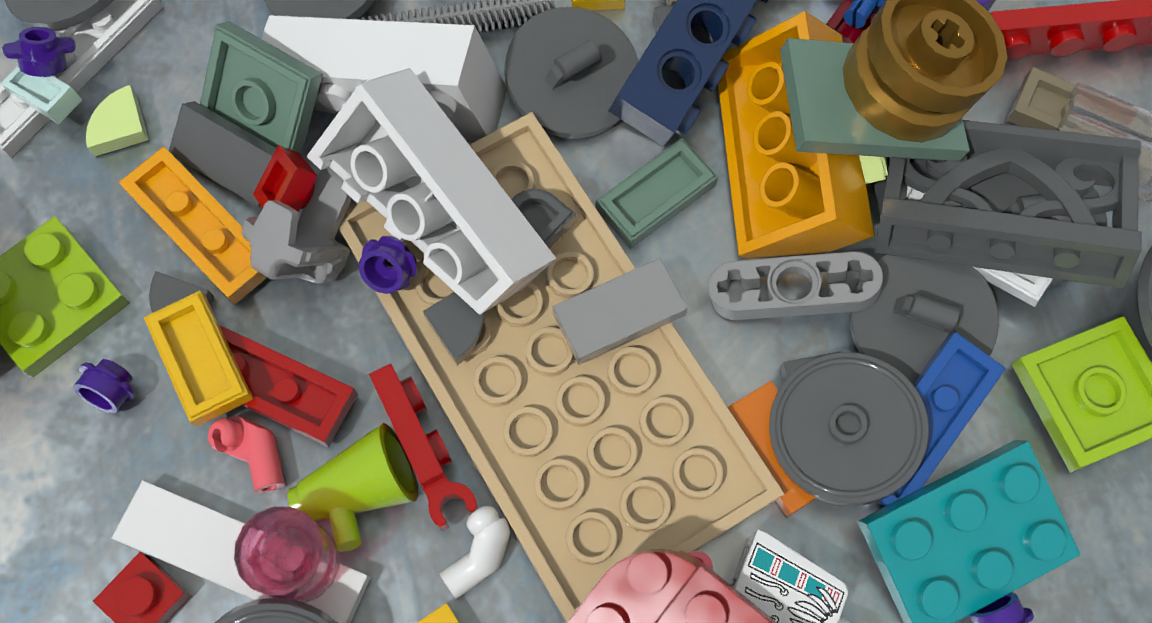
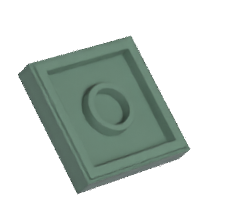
[200,21,323,155]

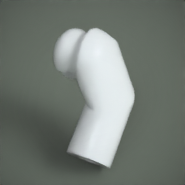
[439,506,511,599]

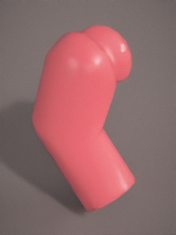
[208,416,285,493]

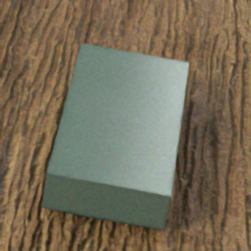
[595,138,718,249]

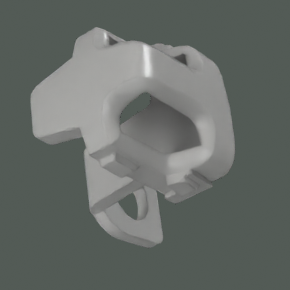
[241,167,352,283]

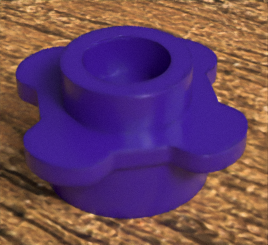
[2,27,76,77]

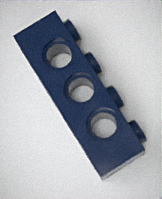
[608,0,768,146]

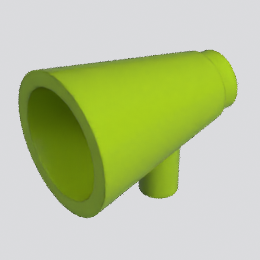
[287,423,418,552]

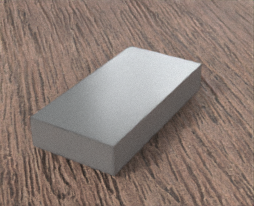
[552,258,688,365]

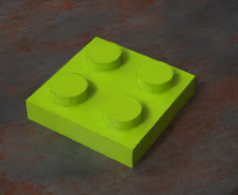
[0,216,130,378]
[1011,316,1152,473]

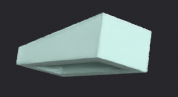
[0,66,82,125]

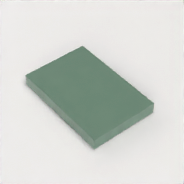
[780,38,970,161]

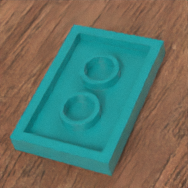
[857,440,1081,623]

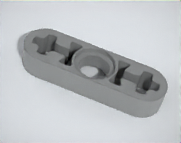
[708,252,883,320]

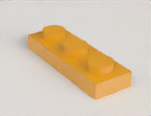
[118,146,267,305]

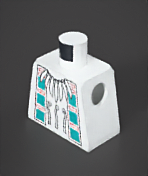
[730,530,854,623]

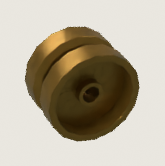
[843,0,1008,143]

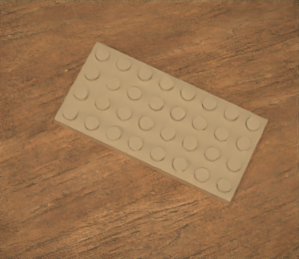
[338,112,784,623]

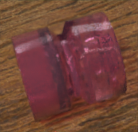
[234,506,340,603]

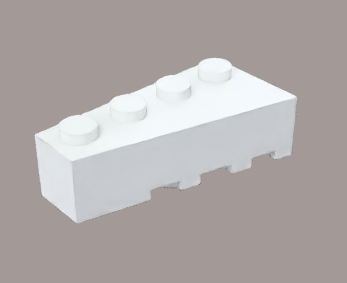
[261,15,507,142]
[306,68,556,315]

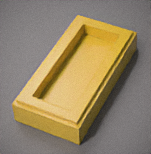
[143,291,253,427]

